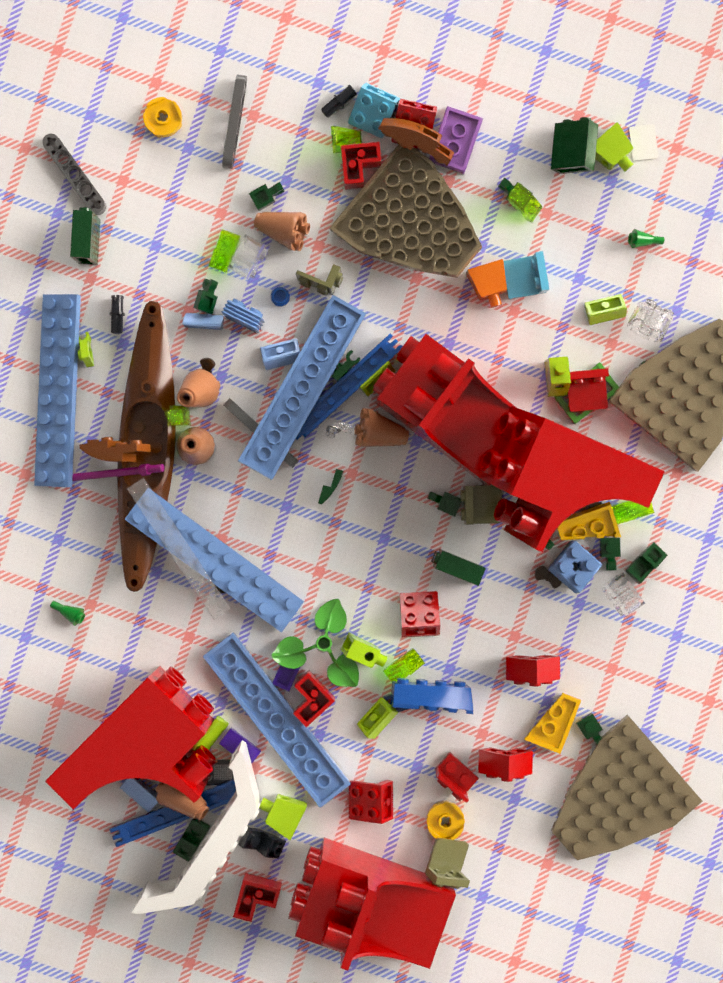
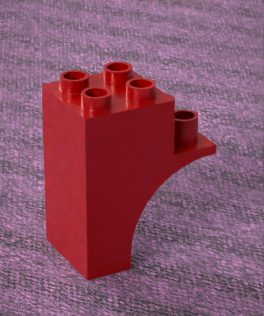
[373,334,517,486]
[480,406,665,552]
[45,666,217,810]
[288,837,456,971]

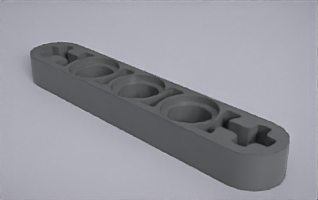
[222,74,247,169]
[42,133,106,215]
[223,398,299,468]

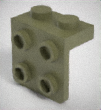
[296,264,343,296]
[460,485,502,525]
[425,838,470,889]

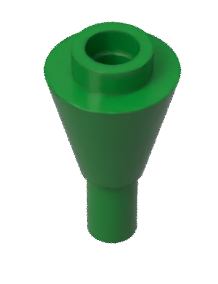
[628,229,665,248]
[50,601,85,626]

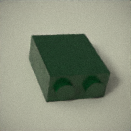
[551,117,598,174]
[70,207,100,265]
[431,549,486,586]

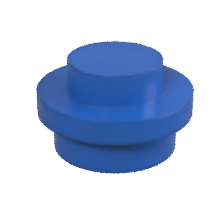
[271,287,290,307]

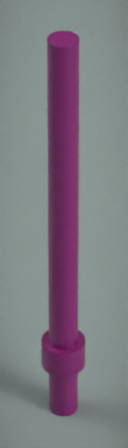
[72,464,165,481]

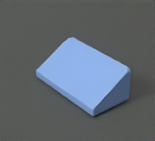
[182,313,224,330]
[260,338,300,370]
[120,778,158,813]

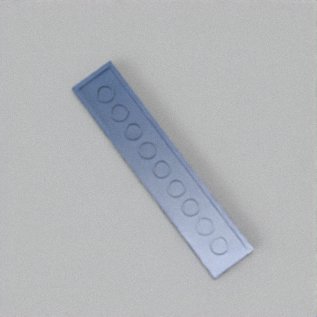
[34,294,81,488]
[238,295,366,480]
[125,488,304,633]
[203,632,351,808]

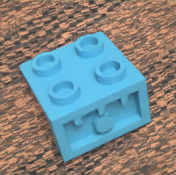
[348,83,400,138]
[504,251,549,299]

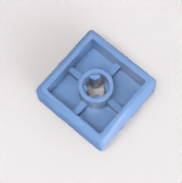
[221,298,265,333]
[548,540,602,593]

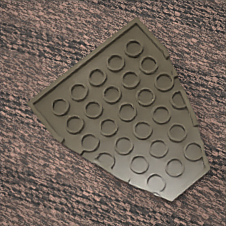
[329,145,482,278]
[608,319,723,472]
[551,715,703,860]

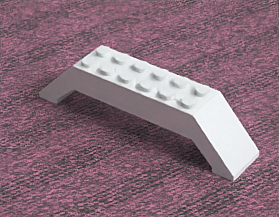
[132,740,260,915]

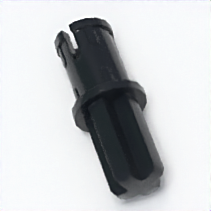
[321,85,357,118]
[109,295,125,334]

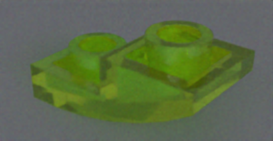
[507,183,542,223]
[209,229,241,273]
[167,405,191,427]
[612,501,655,524]
[383,648,425,682]

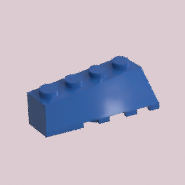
[391,678,474,714]

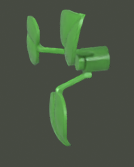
[272,599,359,687]

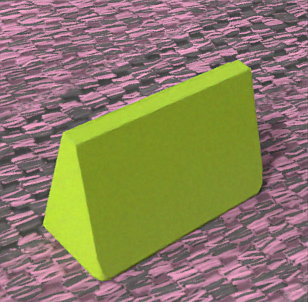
[584,294,627,325]
[360,361,396,397]
[357,697,398,739]
[193,715,229,751]

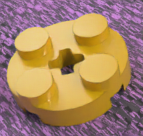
[143,97,182,138]
[426,800,465,840]

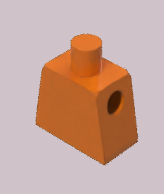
[466,259,507,308]

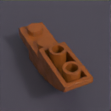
[378,118,454,166]
[79,437,151,463]

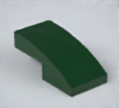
[318,469,344,505]
[625,542,668,584]
[173,819,210,862]

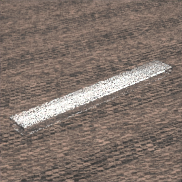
[127,478,230,620]

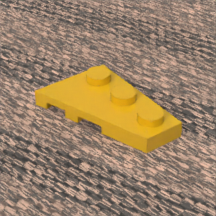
[557,502,621,540]
[524,693,581,754]

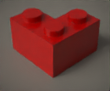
[341,142,381,190]
[506,655,560,687]
[293,670,335,728]
[478,747,533,782]
[233,873,282,922]

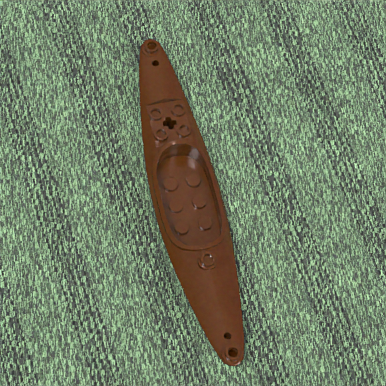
[117,301,176,592]

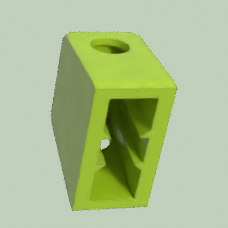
[595,122,634,172]
[544,357,571,397]
[341,632,387,668]
[259,794,307,840]

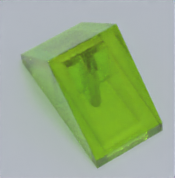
[331,126,362,153]

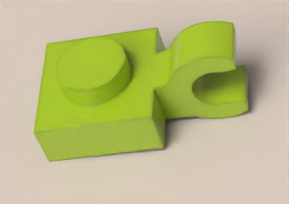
[78,332,94,368]

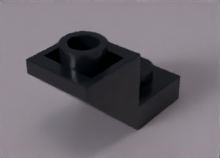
[238,827,286,859]

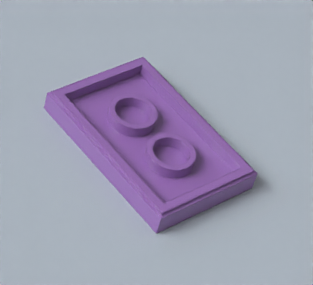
[429,106,483,174]

